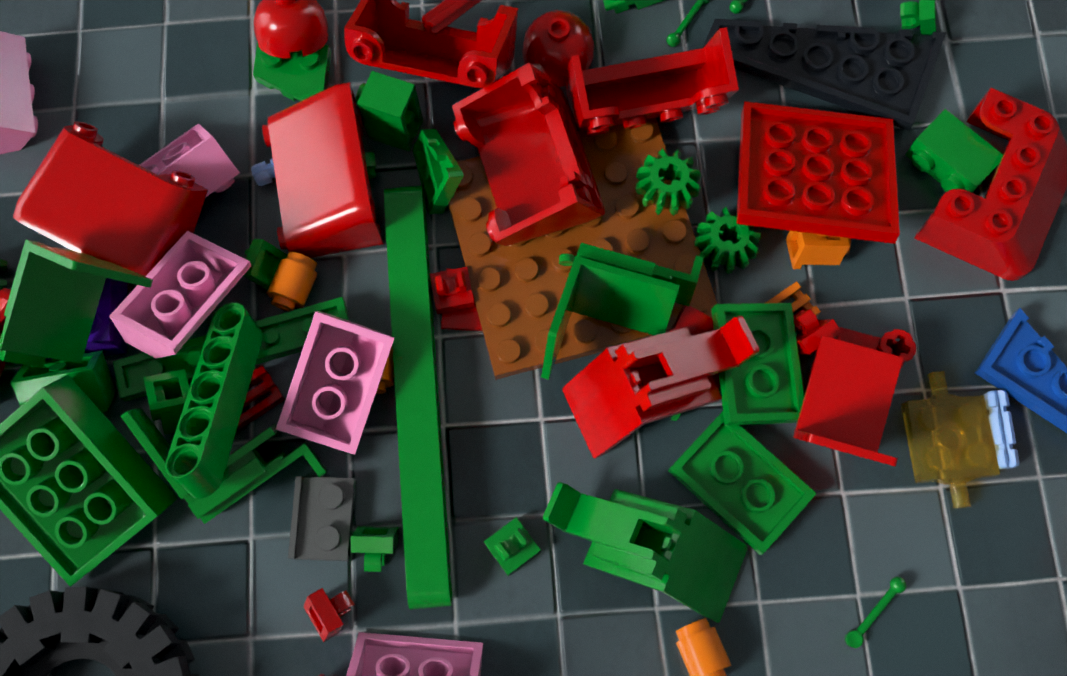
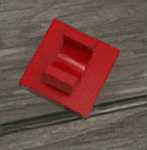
[429,267,475,314]
[793,309,842,355]
[303,588,355,642]

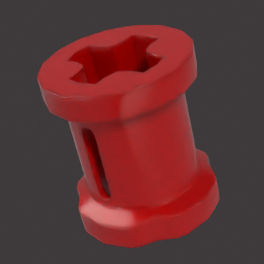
[877,329,916,368]

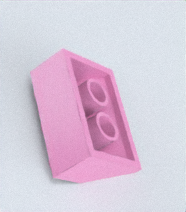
[0,31,38,154]
[139,123,240,197]
[109,231,251,359]
[276,311,394,455]
[346,632,483,676]

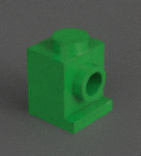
[143,369,189,434]

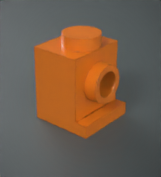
[786,231,851,269]

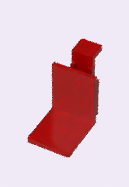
[562,316,759,458]
[793,327,904,467]

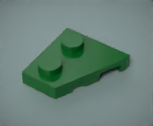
[253,42,331,102]
[412,129,464,214]

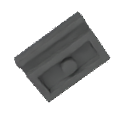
[288,476,357,562]

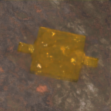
[901,371,1000,509]

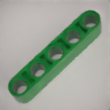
[165,302,263,499]

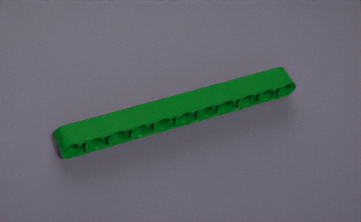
[384,185,453,610]

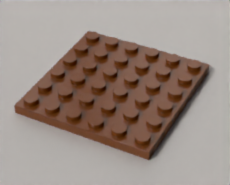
[449,118,717,380]

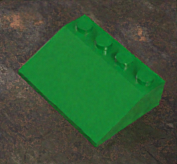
[0,374,178,587]

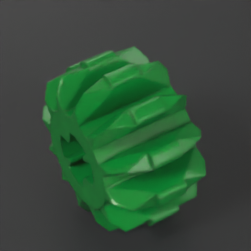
[635,148,701,216]
[694,206,761,275]

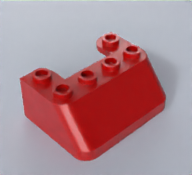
[564,27,739,136]
[914,88,1067,281]

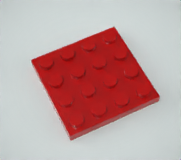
[736,101,900,244]

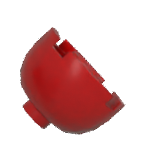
[254,0,329,58]
[522,10,595,87]

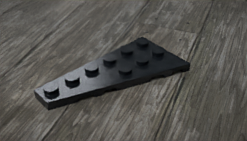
[703,19,946,131]

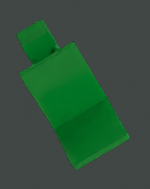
[0,239,153,368]
[541,243,704,380]
[121,408,327,524]
[543,482,748,623]

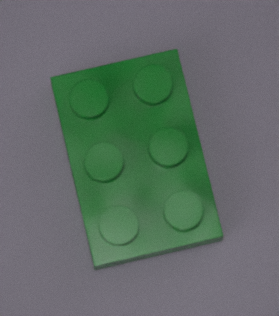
[711,303,804,425]
[668,411,817,556]

